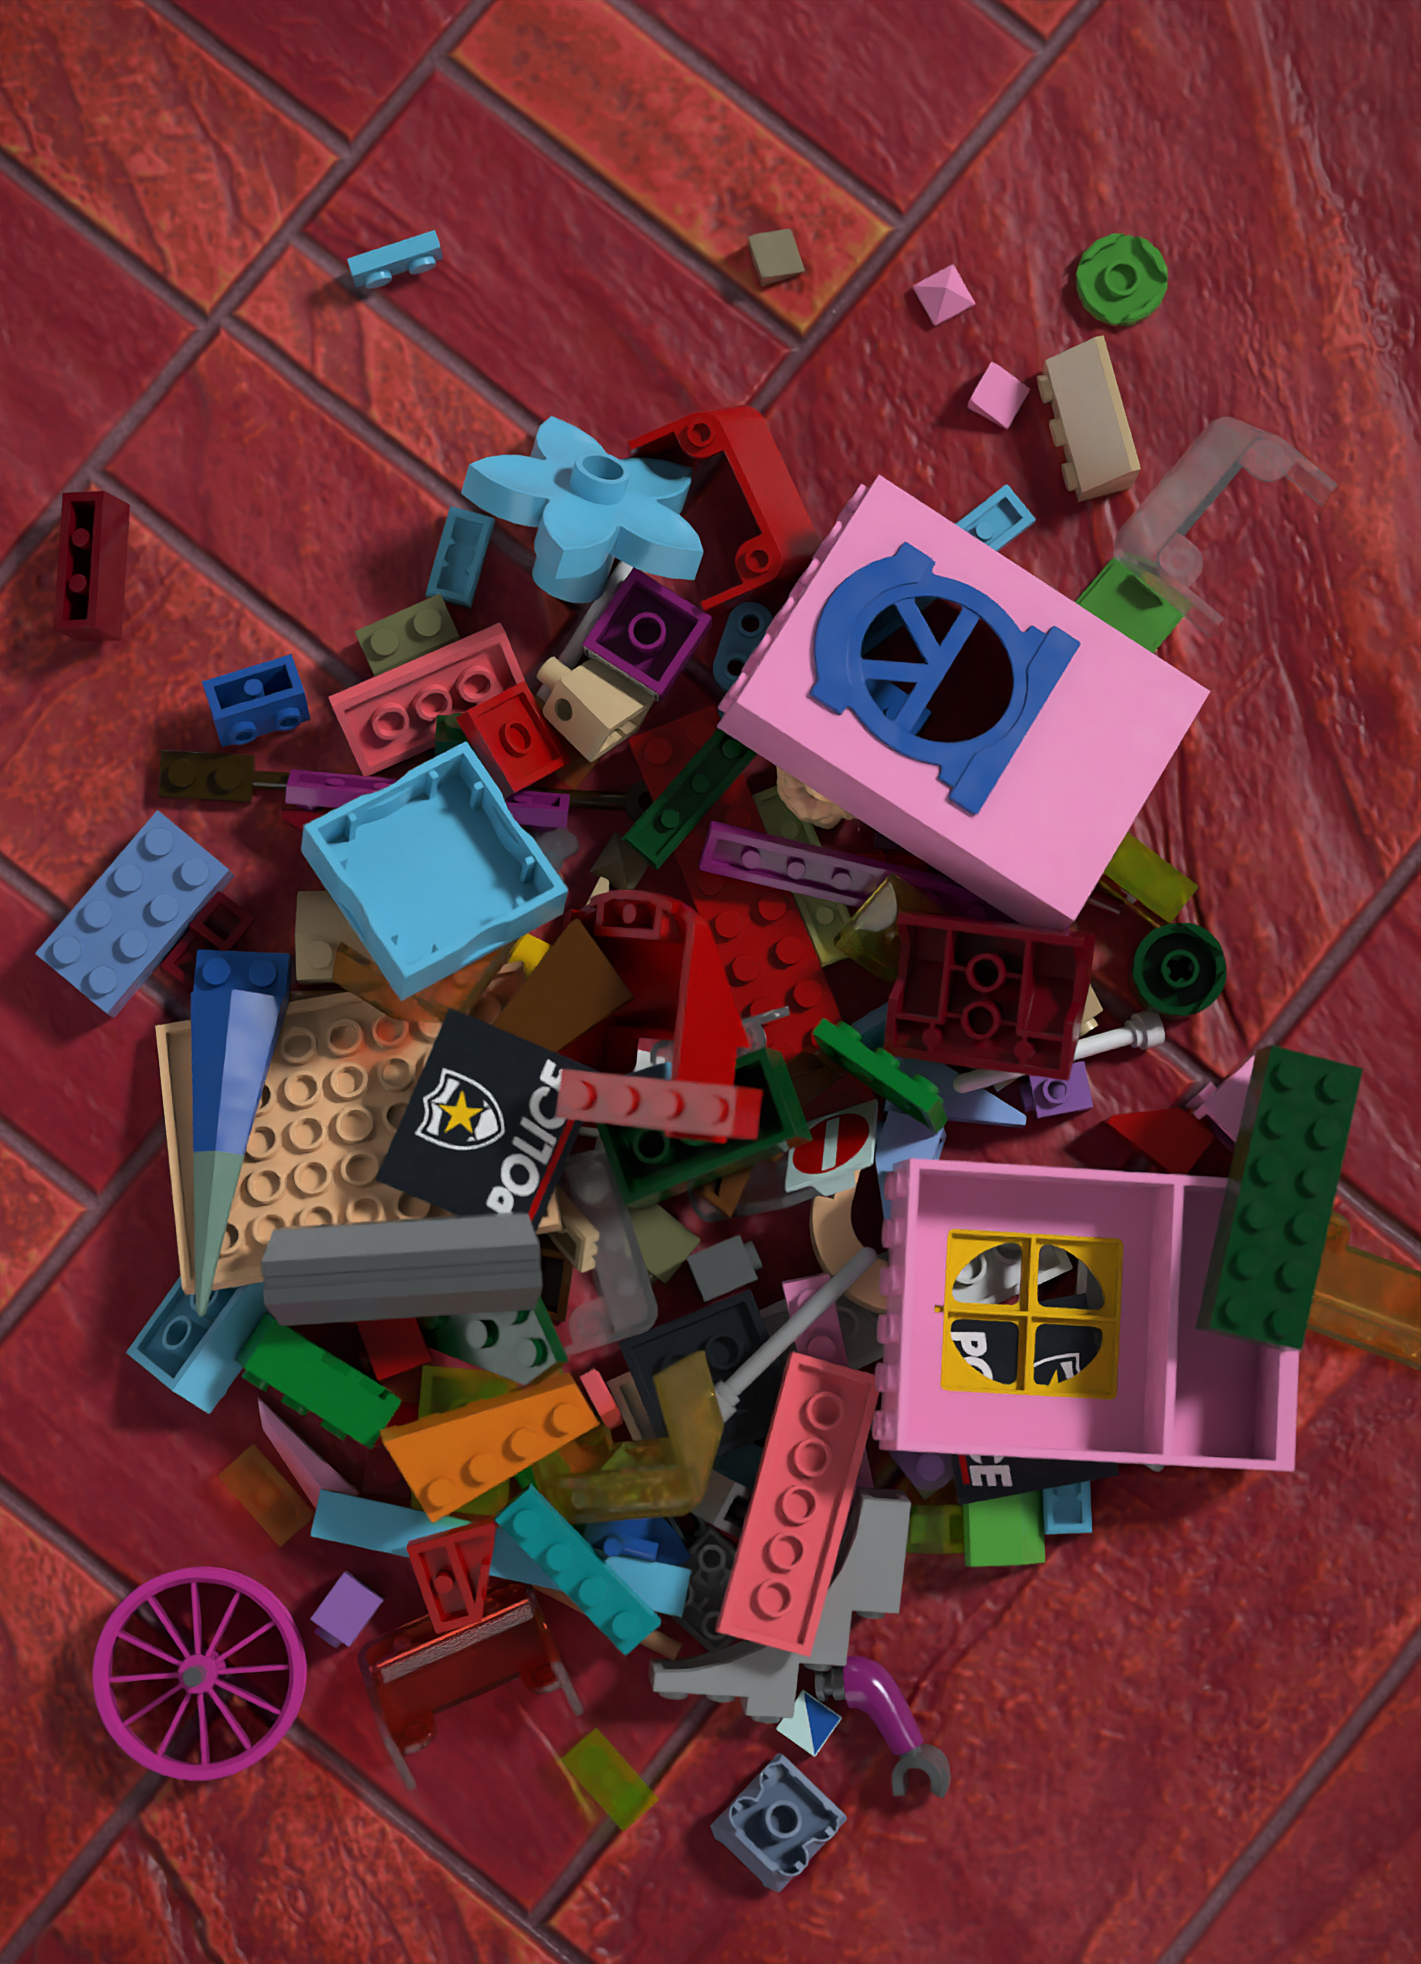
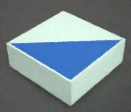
[776,1690,842,1757]

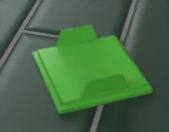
[1075,557,1184,653]

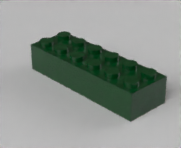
[1195,1045,1363,1352]

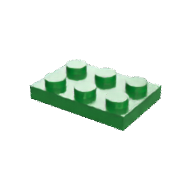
[812,1018,948,1134]

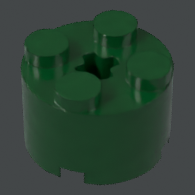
[1127,923,1227,1021]

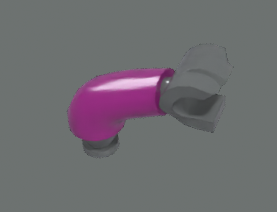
[815,1656,951,1798]

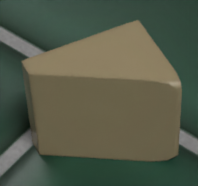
[747,228,805,287]

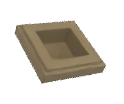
[590,833,649,890]

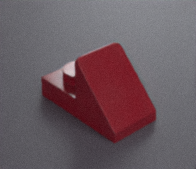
[362,1401,423,1498]

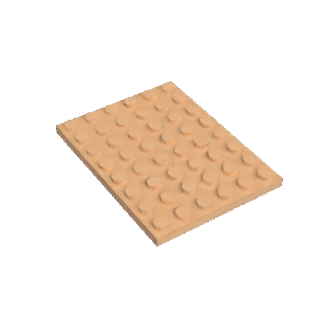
[155,961,562,1295]

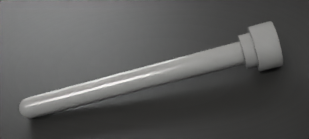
[697,1247,877,1423]

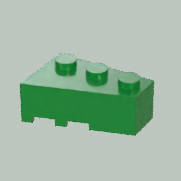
[235,1312,402,1449]

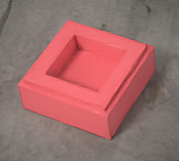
[580,1369,624,1431]

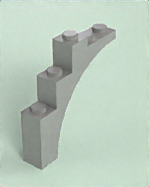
[648,1487,911,1723]

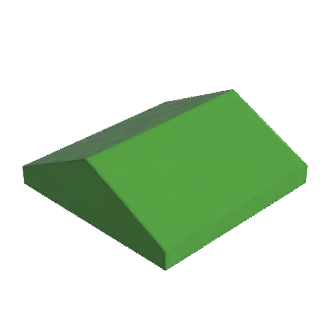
[963,1490,1045,1567]

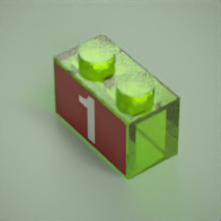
[1099,832,1199,927]

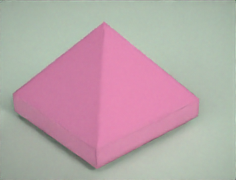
[913,264,975,327]

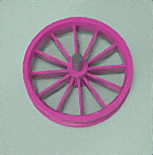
[93,1567,307,1780]

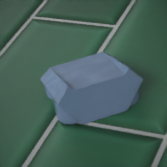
[710,1753,847,1893]

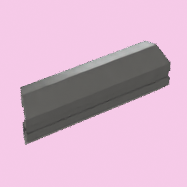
[261,1211,542,1326]

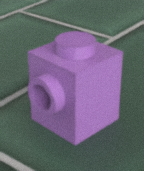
[1019,1061,1093,1121]

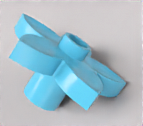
[461,416,704,603]

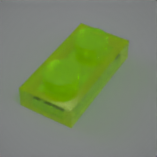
[561,1727,659,1832]

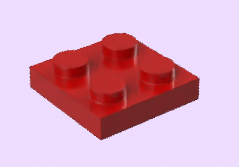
[456,681,572,799]

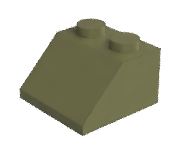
[355,594,461,677]

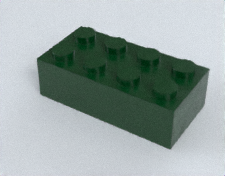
[595,1047,813,1209]

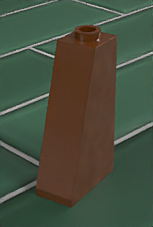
[491,918,636,1054]

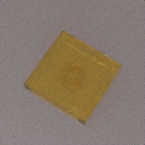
[833,872,952,988]

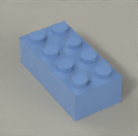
[35,810,235,1018]

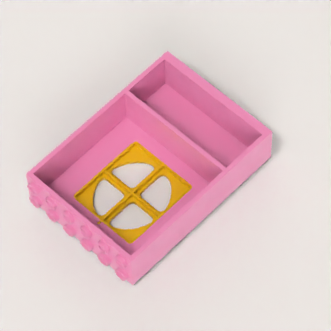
[872,1158,1299,1471]

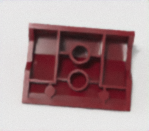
[883,910,1096,1081]

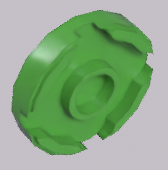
[1076,233,1168,326]

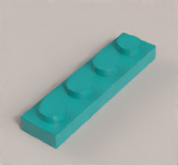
[494,1483,661,1656]

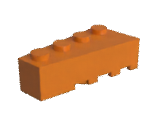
[380,1372,599,1523]

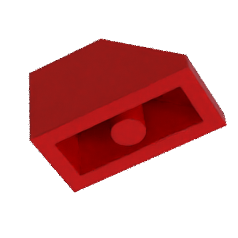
[1103,1107,1216,1175]

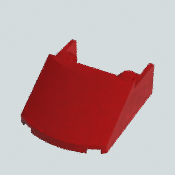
[559,890,751,1143]

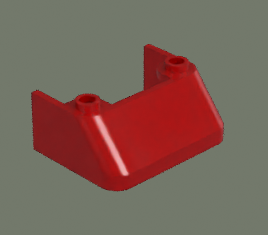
[627,405,821,620]

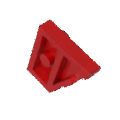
[406,1517,498,1634]

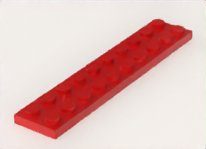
[628,704,884,1124]

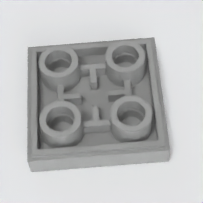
[668,1525,737,1652]

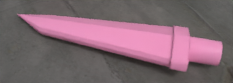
[258,1397,360,1509]

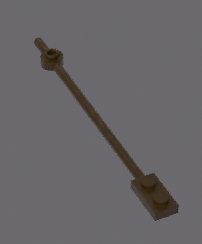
[158,750,649,823]

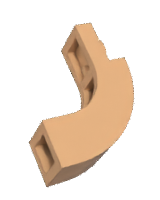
[809,1170,888,1315]

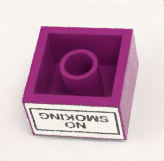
[582,567,712,703]

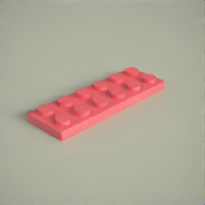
[715,1352,879,1657]

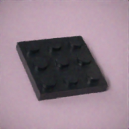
[619,1289,784,1475]

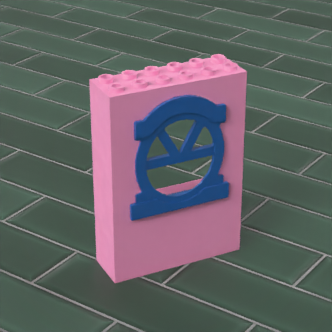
[716,475,1210,930]

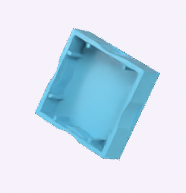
[301,741,568,1001]

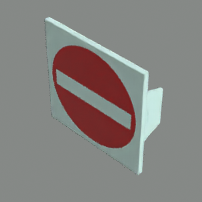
[785,1099,878,1196]

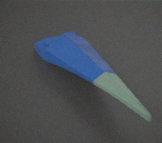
[191,950,293,1318]

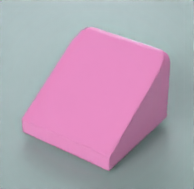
[967,362,1030,429]

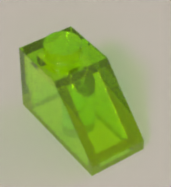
[905,1504,964,1554]

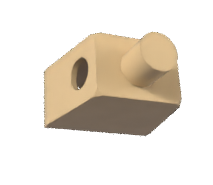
[536,657,655,762]

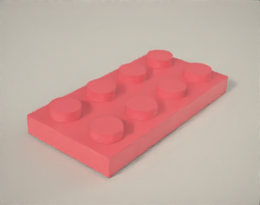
[328,623,526,776]

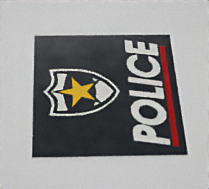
[376,1007,602,1234]
[950,1293,1119,1505]

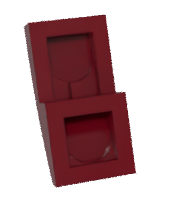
[160,890,255,993]

